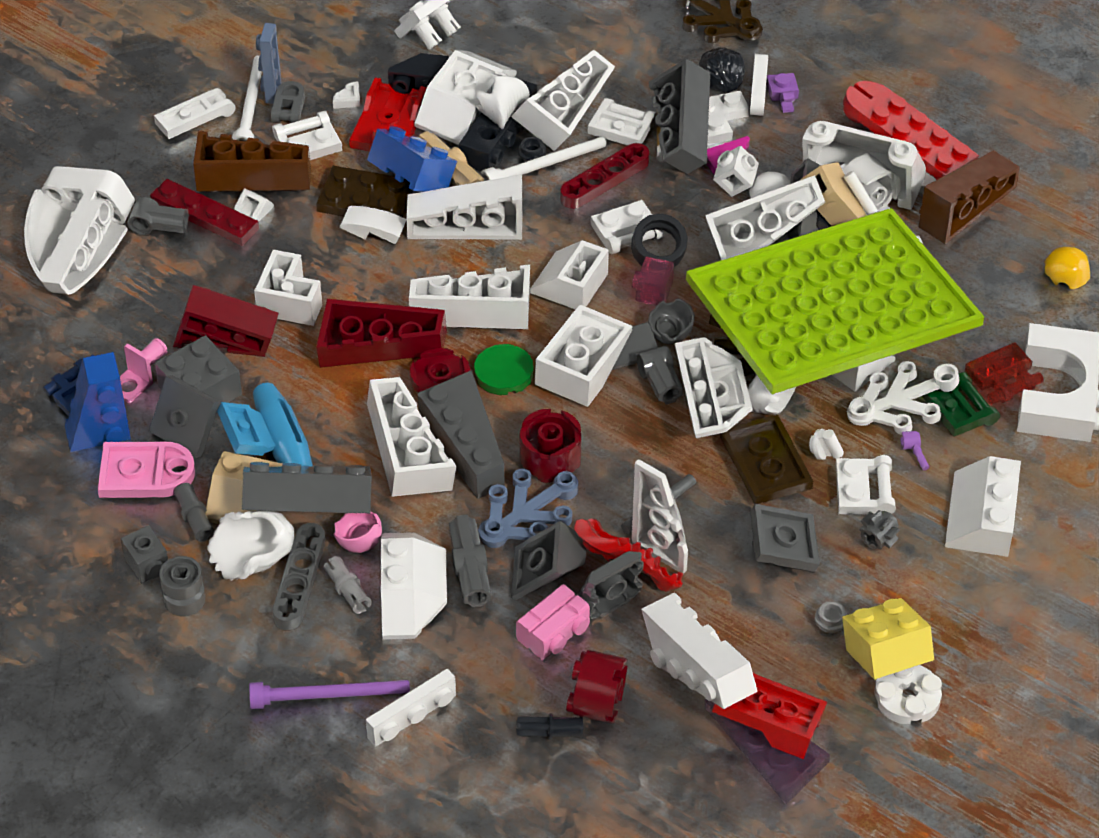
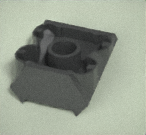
[576,551,644,619]

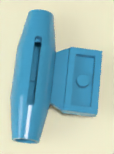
[217,383,313,466]

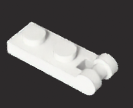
[154,88,236,139]

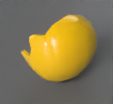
[1044,247,1090,289]

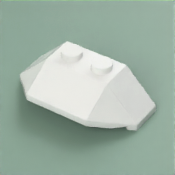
[675,337,752,438]
[381,532,447,640]

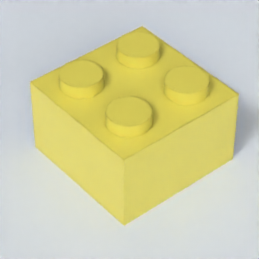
[842,598,934,679]

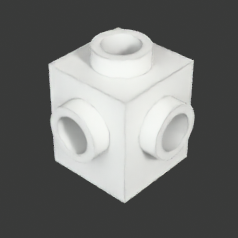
[713,145,759,197]

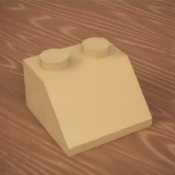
[205,451,282,524]

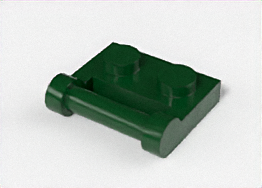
[922,372,1001,437]

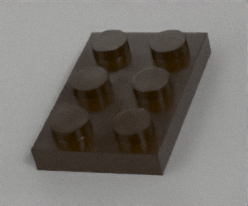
[316,165,413,217]
[720,414,814,504]

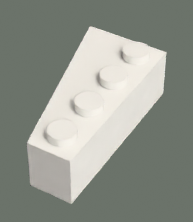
[511,50,615,151]

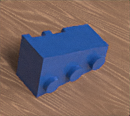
[367,126,457,192]
[65,352,131,452]

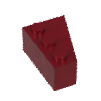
[173,285,279,357]

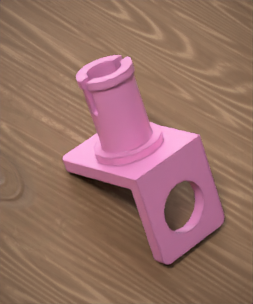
[120,338,168,403]

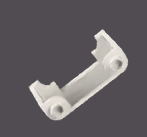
[802,121,926,210]

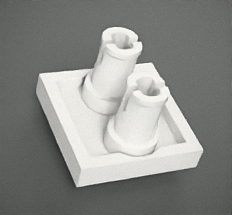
[394,0,461,50]

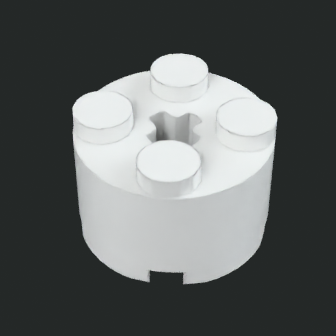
[840,153,901,215]

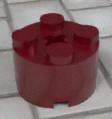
[519,409,582,483]
[566,650,628,724]

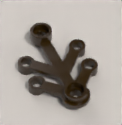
[676,0,763,43]

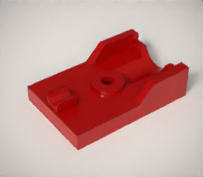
[349,77,427,152]
[712,673,827,759]

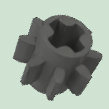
[859,510,900,550]

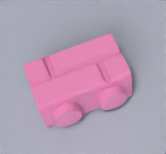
[516,584,590,660]

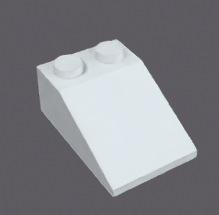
[535,305,632,407]

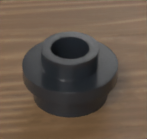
[518,137,546,162]

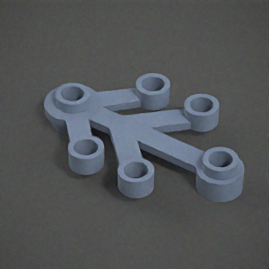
[478,469,578,548]

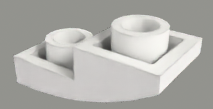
[340,206,406,244]

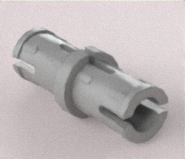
[324,556,372,614]

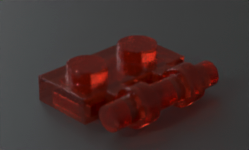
[964,342,1044,405]

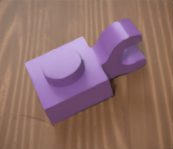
[766,73,799,113]

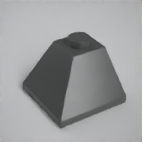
[511,521,586,600]

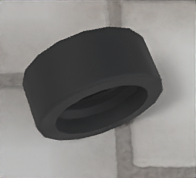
[631,213,688,272]

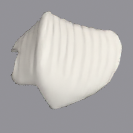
[475,72,530,129]
[748,375,796,415]

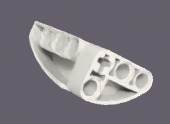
[24,166,135,294]

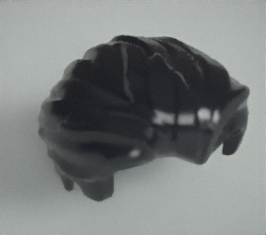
[699,47,746,93]

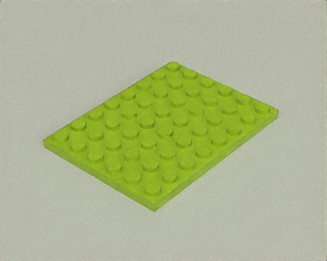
[686,208,984,394]

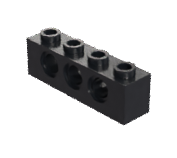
[459,79,537,171]

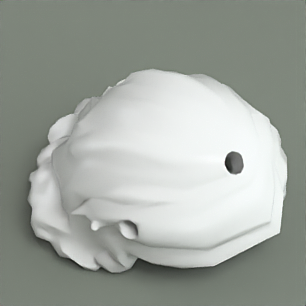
[207,511,294,581]

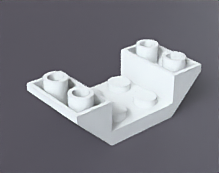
[415,50,516,145]

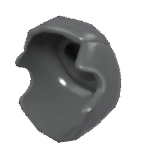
[648,298,695,344]

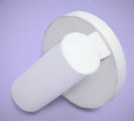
[809,429,844,460]

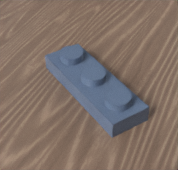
[256,23,282,104]

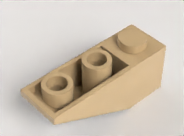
[800,162,867,226]

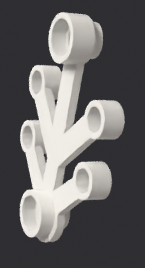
[847,361,959,435]

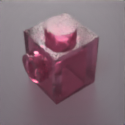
[632,256,674,305]

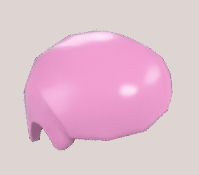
[334,511,382,553]

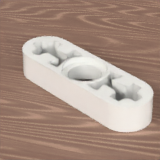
[750,54,768,116]

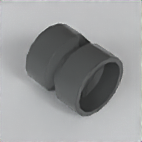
[159,556,206,617]

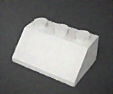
[945,456,1021,557]

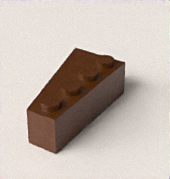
[193,130,311,192]
[918,150,1020,244]

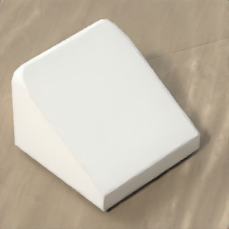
[234,188,274,222]

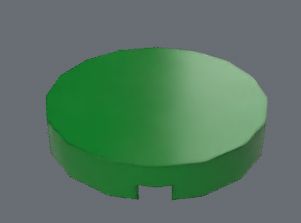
[474,344,534,395]

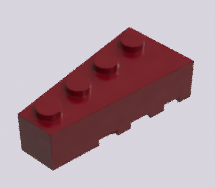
[316,299,447,368]

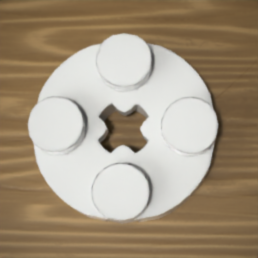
[874,665,942,724]

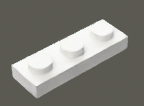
[366,669,456,747]

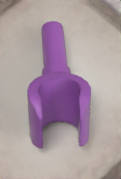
[900,431,929,471]

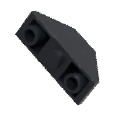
[388,53,449,94]

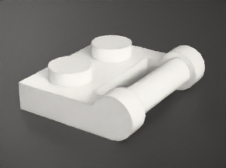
[588,98,658,145]
[272,110,342,160]
[591,200,665,255]
[835,455,896,515]

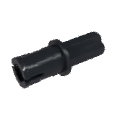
[516,713,584,740]

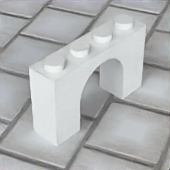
[1017,323,1099,442]

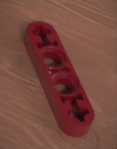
[560,143,650,209]

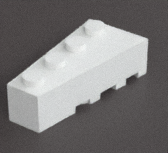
[406,174,522,240]
[409,264,530,329]
[367,377,456,497]
[641,592,758,709]

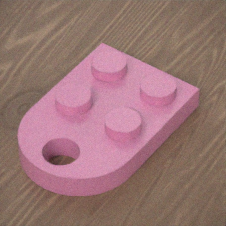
[98,442,195,498]

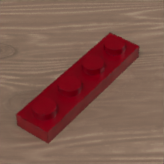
[150,179,259,246]

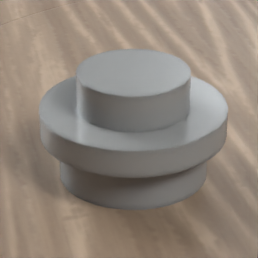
[815,601,847,633]

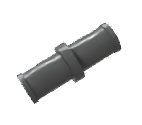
[174,483,214,542]

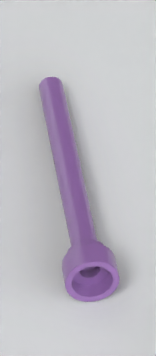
[249,680,410,709]

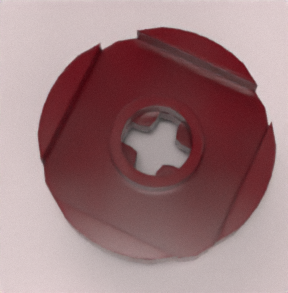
[410,348,470,393]

